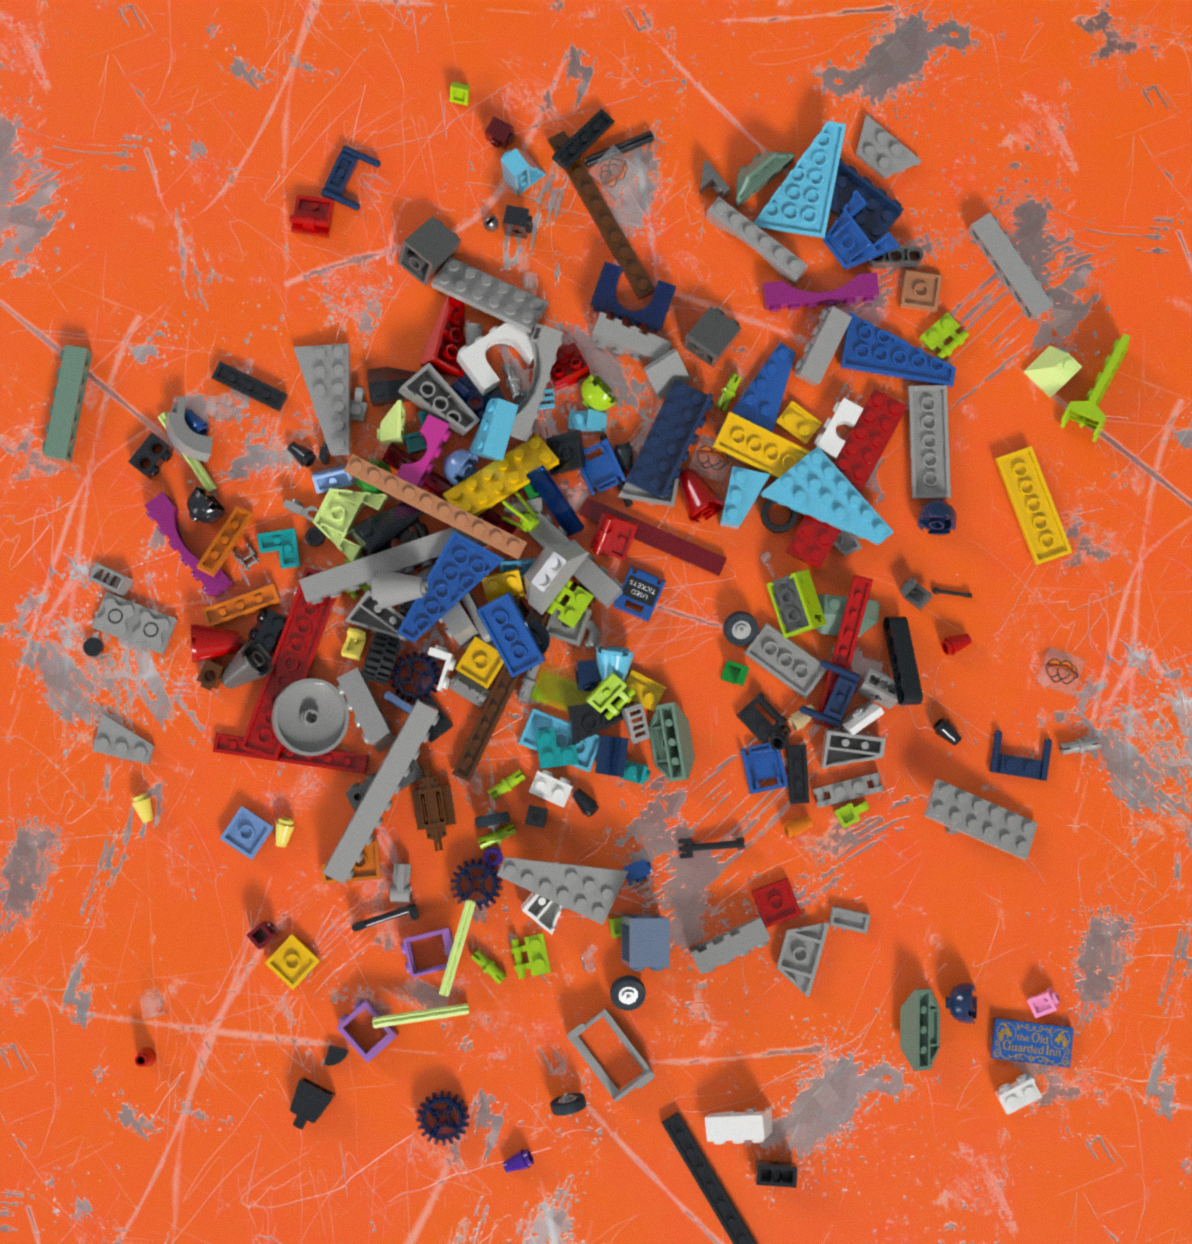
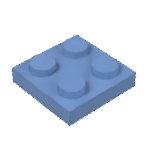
[220,806,275,860]

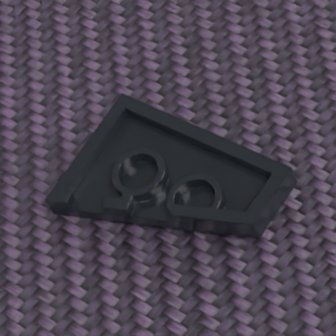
[568,698,626,745]

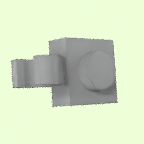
[351,387,368,423]
[283,499,318,522]

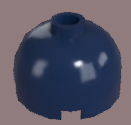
[917,500,957,535]
[945,983,977,1024]

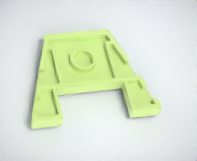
[313,488,388,561]

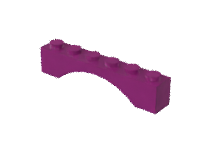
[762,272,879,312]
[144,492,234,598]

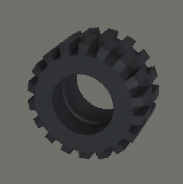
[362,631,400,685]

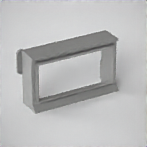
[567,1008,654,1102]

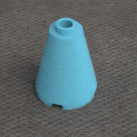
[596,646,634,684]

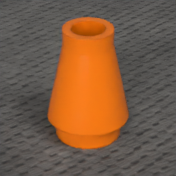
[782,816,813,838]

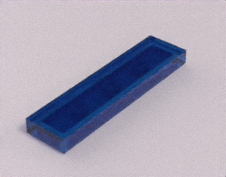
[526,465,584,536]

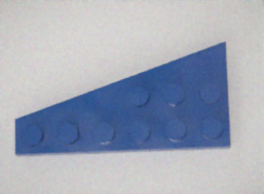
[840,312,956,388]
[715,342,796,436]
[397,531,504,643]

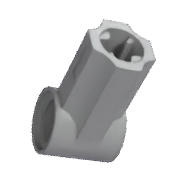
[390,863,411,903]

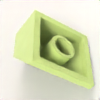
[1023,345,1082,398]
[377,400,406,446]

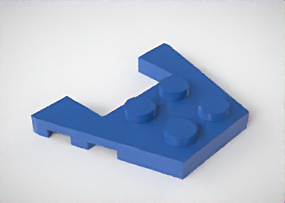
[823,189,901,270]

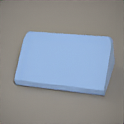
[312,464,354,494]

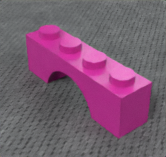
[396,415,451,489]

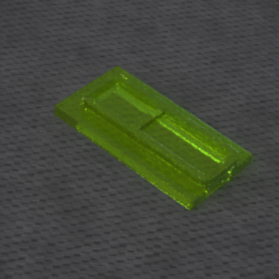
[530,670,595,712]

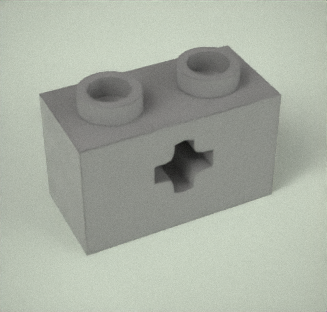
[856,668,898,709]

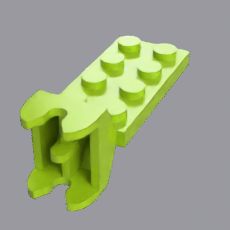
[1060,333,1131,442]

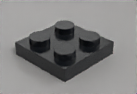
[546,430,586,476]

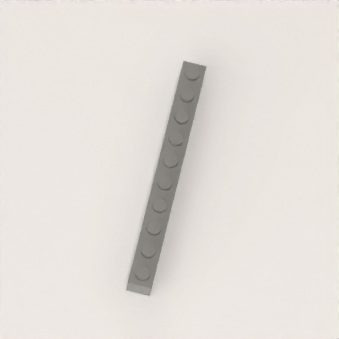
[299,517,488,605]
[323,698,440,884]

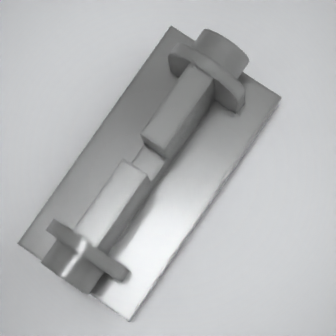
[448,672,491,708]

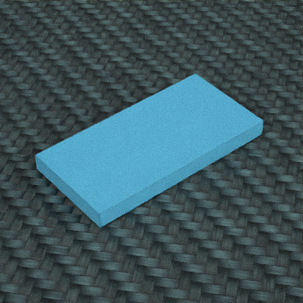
[518,708,600,773]

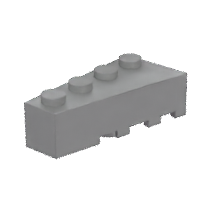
[593,312,672,365]
[398,363,480,437]
[415,563,480,648]
[337,667,396,753]
[689,917,771,974]

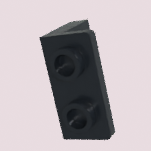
[248,608,287,654]

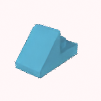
[568,409,607,433]

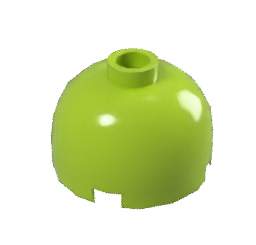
[581,373,618,411]

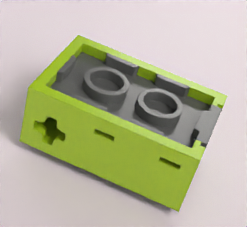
[766,569,827,639]

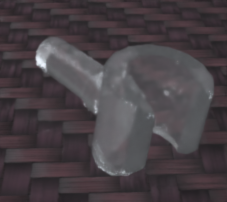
[759,551,777,578]

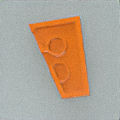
[321,840,382,884]

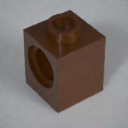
[197,659,226,691]

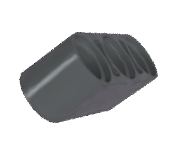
[866,246,924,269]

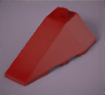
[420,295,466,377]

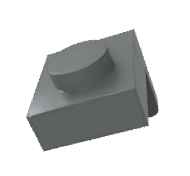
[900,577,933,611]

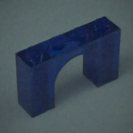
[590,262,677,333]

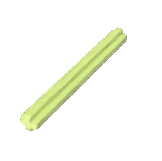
[158,412,217,493]
[439,899,476,996]
[372,1003,469,1028]

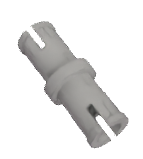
[502,363,524,401]
[517,664,540,702]
[1059,736,1101,755]

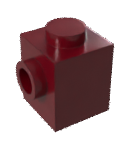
[485,117,515,149]
[246,920,278,950]

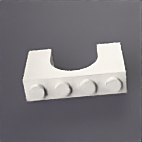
[456,321,534,396]

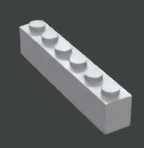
[967,213,1053,322]
[526,512,623,609]

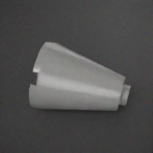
[372,570,428,609]

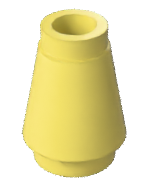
[132,793,154,823]
[275,817,295,847]

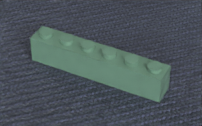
[42,345,93,463]

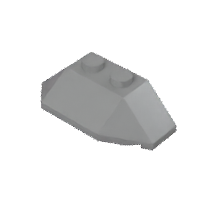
[524,542,589,615]

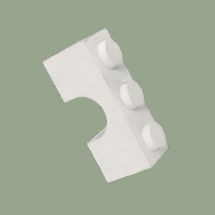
[814,398,864,461]

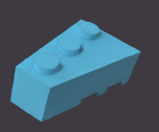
[500,148,546,196]
[469,398,519,461]
[720,466,770,529]

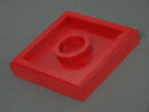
[751,878,802,928]

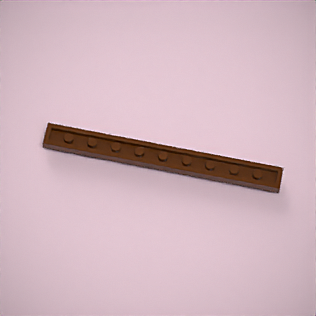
[548,131,655,300]
[452,607,550,782]

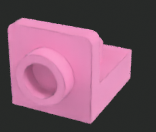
[1027,987,1060,1018]

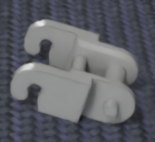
[232,542,259,571]

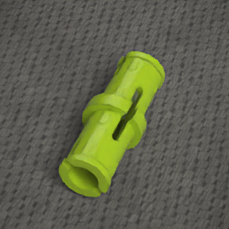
[715,373,742,412]
[487,769,526,801]
[477,822,517,850]
[471,949,507,985]

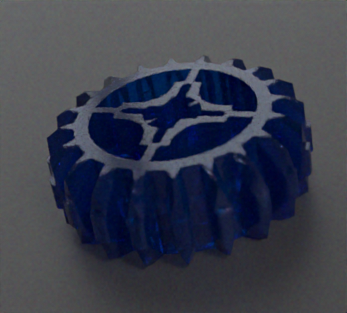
[389,651,441,703]
[450,858,503,911]
[416,1090,470,1146]

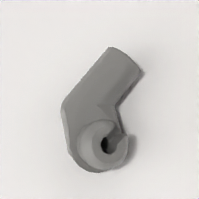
[585,619,601,649]

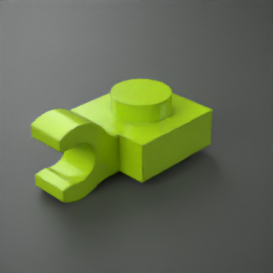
[834,801,870,829]

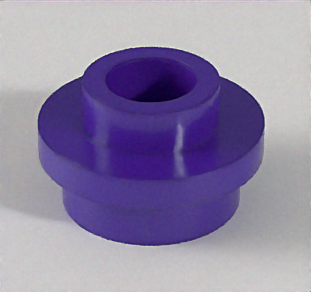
[483,847,503,867]

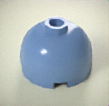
[443,450,479,486]

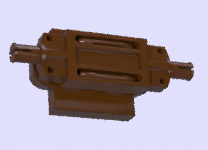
[412,765,457,851]

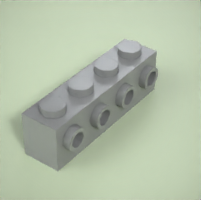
[794,306,852,386]

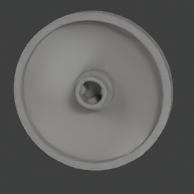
[272,678,349,756]

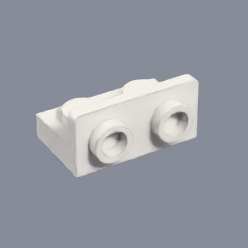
[529,769,573,808]
[995,1074,1042,1115]

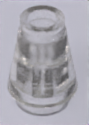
[521,272,539,297]

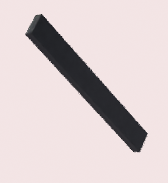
[661,1112,756,1244]

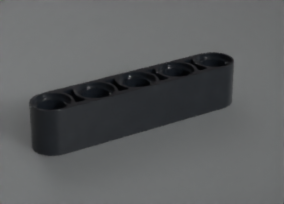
[883,616,923,705]

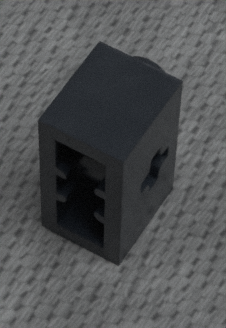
[503,205,533,239]
[754,1160,797,1188]

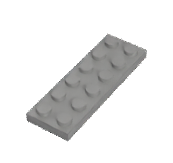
[431,257,549,334]
[908,385,951,499]
[923,779,1038,860]

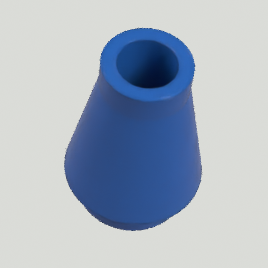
[184,410,209,435]

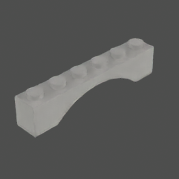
[706,197,808,286]
[510,324,563,442]

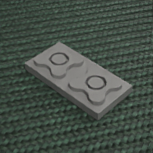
[91,592,178,655]
[743,622,828,699]

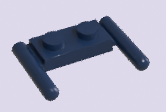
[321,145,381,210]
[799,659,861,728]
[989,730,1052,781]

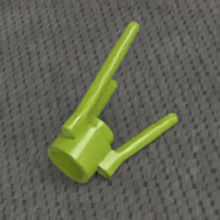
[501,491,540,532]

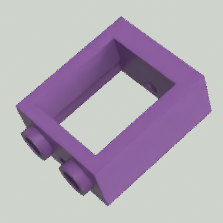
[401,927,459,978]
[336,999,399,1063]

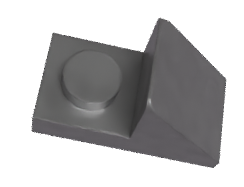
[700,160,730,199]

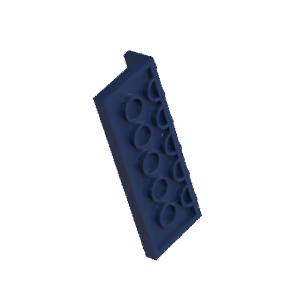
[830,157,904,244]
[626,379,715,500]

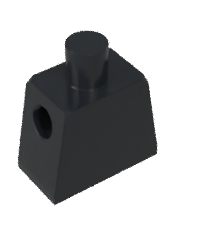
[290,1077,336,1129]

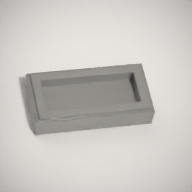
[828,906,871,934]

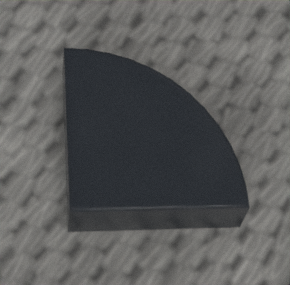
[324,1045,349,1066]

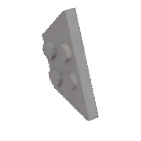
[855,115,922,179]
[776,922,830,997]

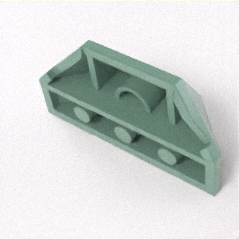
[735,151,795,208]
[816,594,880,638]
[648,702,695,782]
[900,989,940,1071]

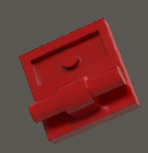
[290,195,335,238]
[550,342,590,391]
[589,511,639,561]

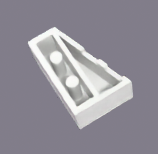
[520,861,563,935]
[704,1107,774,1145]

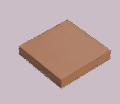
[899,269,942,313]

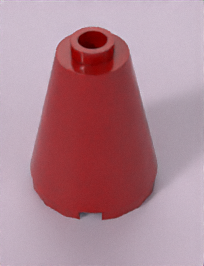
[679,468,724,523]
[191,624,243,662]

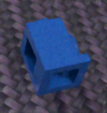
[623,859,653,886]

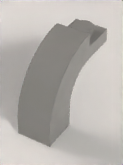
[165,396,213,462]

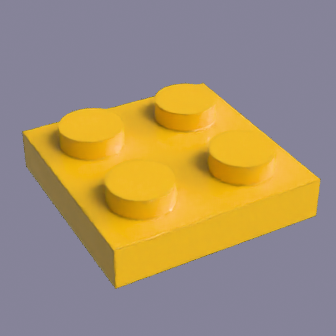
[455,637,504,689]
[265,934,321,990]

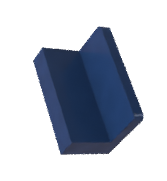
[595,735,629,777]

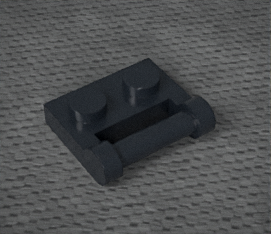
[736,692,787,744]

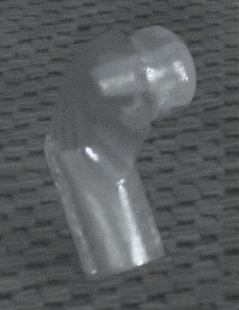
[581,943,599,974]

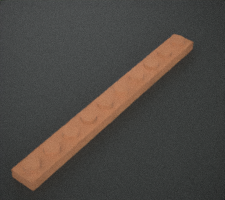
[344,454,527,559]

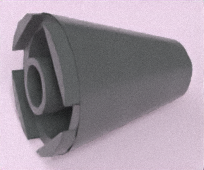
[221,641,274,689]

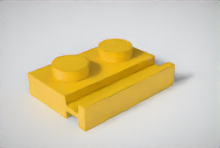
[775,401,822,446]
[482,568,525,603]
[623,670,666,712]

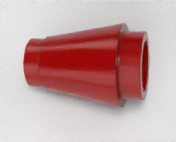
[941,633,972,655]
[135,1047,156,1067]

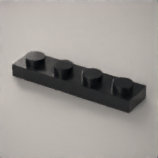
[552,109,615,171]
[211,361,288,412]

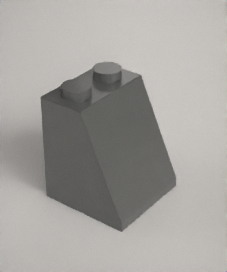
[398,216,461,286]
[683,306,741,368]

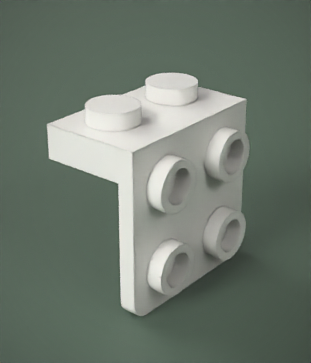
[428,645,457,692]

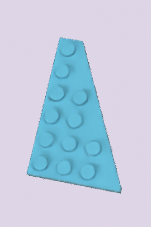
[753,121,846,239]
[761,446,894,545]

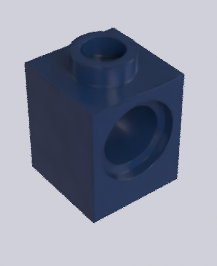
[575,660,599,692]

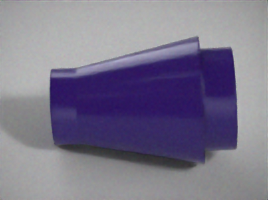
[503,1149,534,1173]

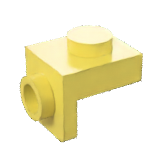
[341,627,367,661]

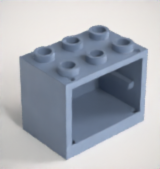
[621,914,670,971]

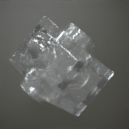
[205,394,236,423]

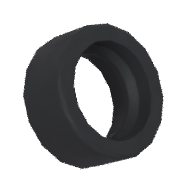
[761,499,798,533]

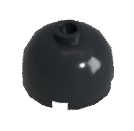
[187,486,226,524]

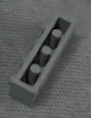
[345,759,424,811]

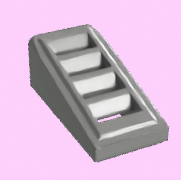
[504,497,543,515]
[89,562,133,596]
[621,702,650,744]

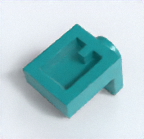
[620,760,651,785]

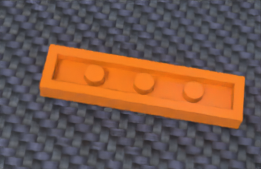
[196,506,254,577]
[201,583,281,627]

